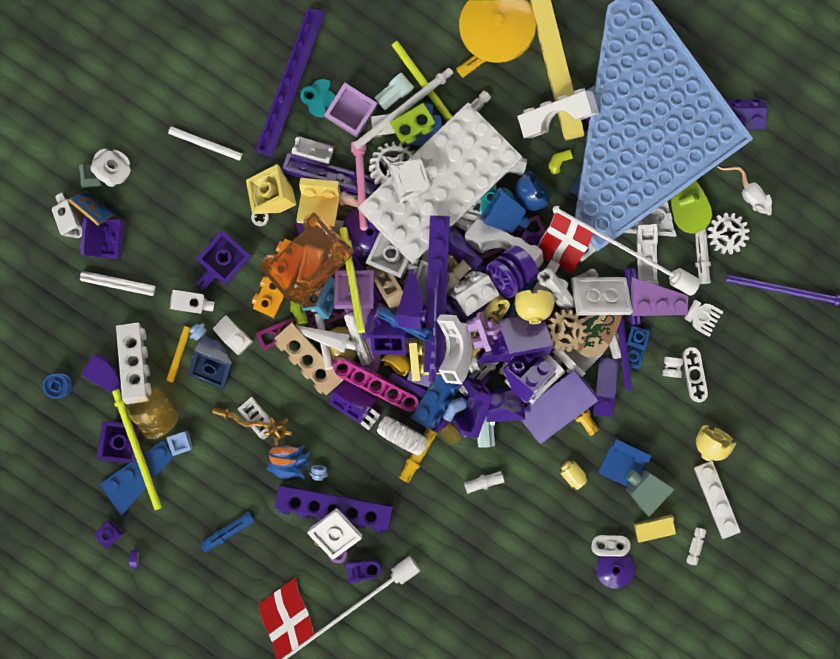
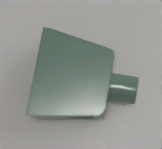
[626,469,674,517]

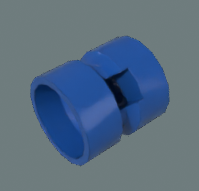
[43,373,73,399]

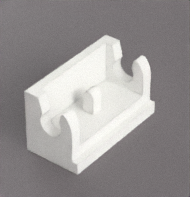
[291,136,335,165]

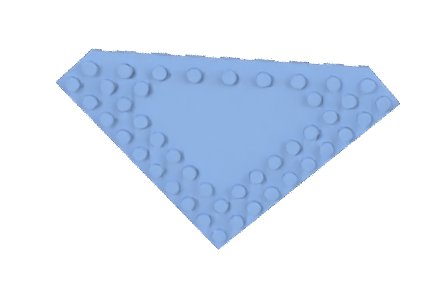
[575,0,753,251]

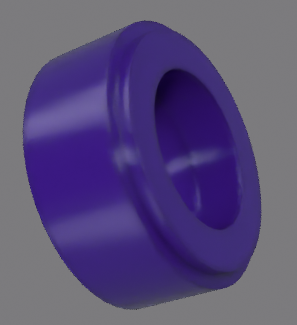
[129,549,140,569]

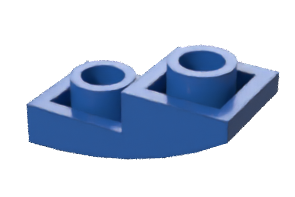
[620,326,650,370]

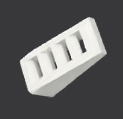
[238,397,271,439]

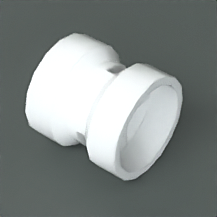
[662,357,684,378]

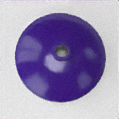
[343,208,380,262]

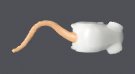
[717,166,772,215]

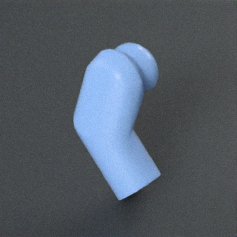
[443,397,467,422]

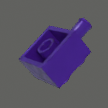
[195,230,253,291]

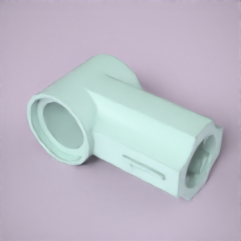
[375,73,414,111]
[477,418,495,447]

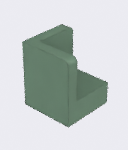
[79,164,104,189]

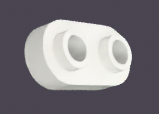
[591,535,630,557]

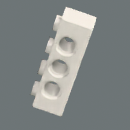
[116,323,151,404]

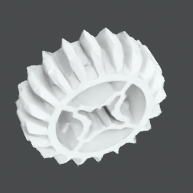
[369,142,416,186]
[377,417,428,455]

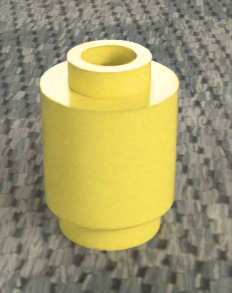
[560,461,588,490]

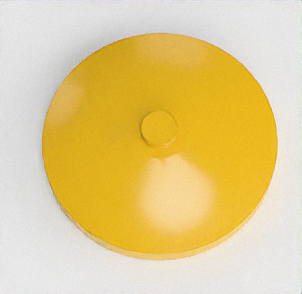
[459,0,536,63]

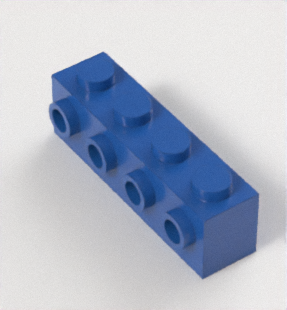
[411,369,470,430]

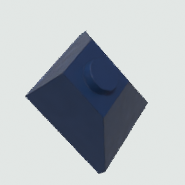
[188,335,232,389]

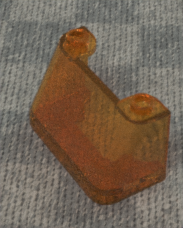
[259,212,354,304]

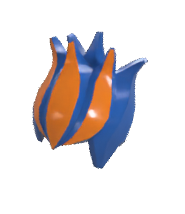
[267,445,311,479]

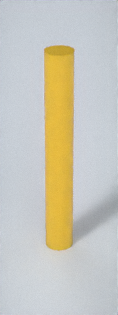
[166,326,191,383]

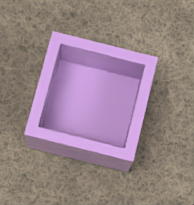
[324,83,378,138]

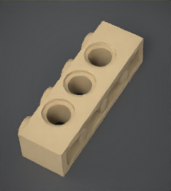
[275,321,343,395]

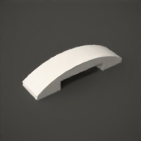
[637,224,658,285]

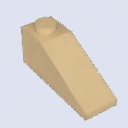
[366,265,403,313]

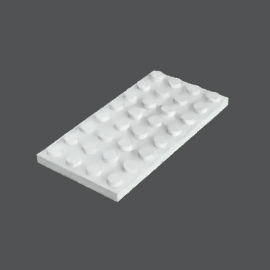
[358,103,522,264]

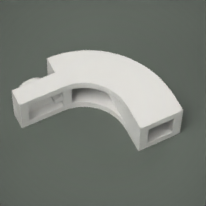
[437,315,472,384]

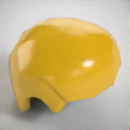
[381,354,411,376]

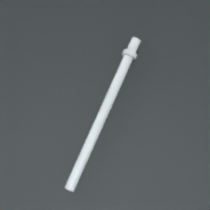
[353,68,453,150]

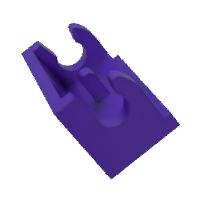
[329,380,376,424]

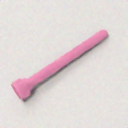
[351,141,368,231]

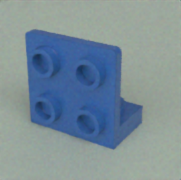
[599,438,651,487]

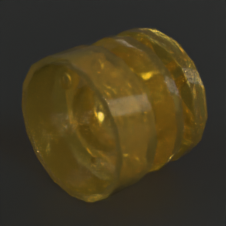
[126,387,178,439]

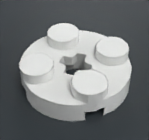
[91,149,131,187]

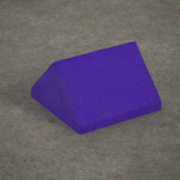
[97,421,140,463]

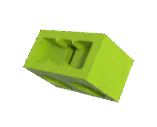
[390,103,435,145]

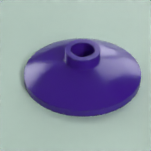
[596,554,634,588]

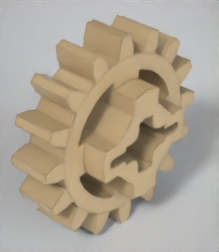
[546,310,587,352]

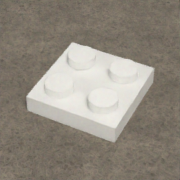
[307,508,362,560]

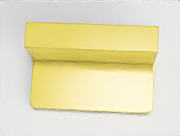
[634,515,676,543]

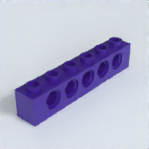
[274,484,393,532]

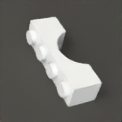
[518,88,599,138]
[465,218,543,268]

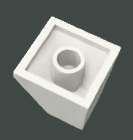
[366,232,411,278]

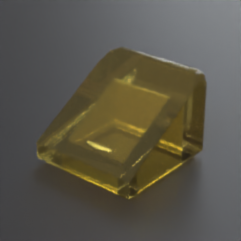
[439,423,462,445]

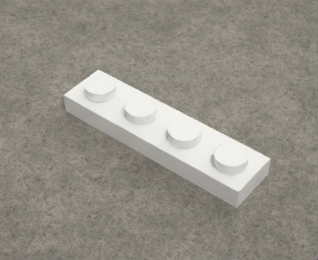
[694,461,740,539]

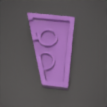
[631,277,688,316]

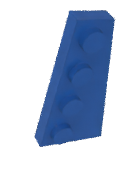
[100,440,174,516]

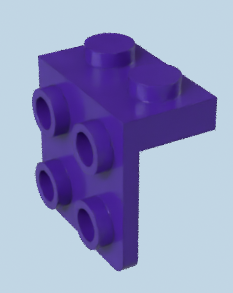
[80,217,124,259]

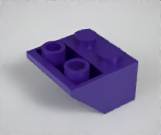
[370,319,416,355]
[503,352,556,403]

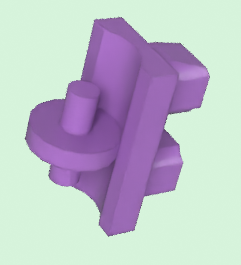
[466,311,501,352]

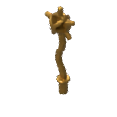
[212,407,292,446]

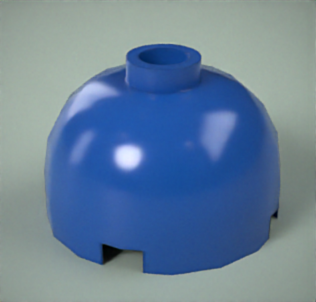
[515,171,551,211]

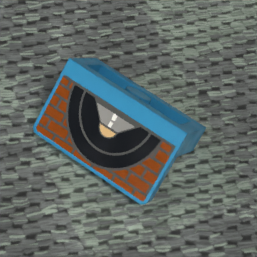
[301,276,335,319]

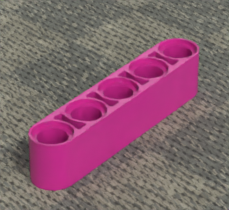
[332,356,418,412]

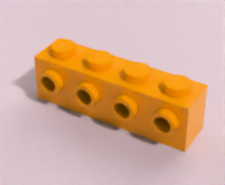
[252,239,305,318]

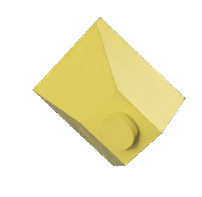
[246,164,296,214]

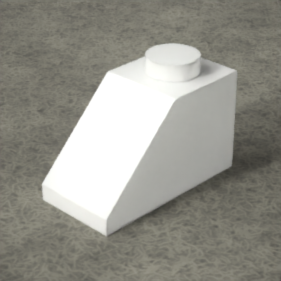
[213,315,253,355]

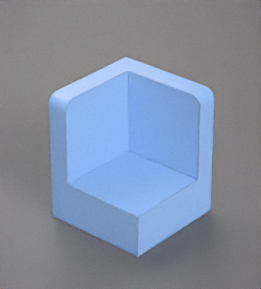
[167,430,193,456]

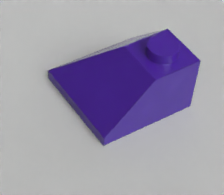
[486,386,525,422]

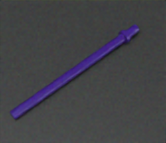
[725,274,840,306]

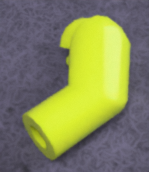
[549,150,573,174]

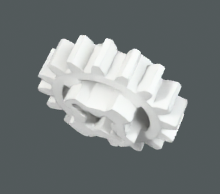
[707,213,750,255]

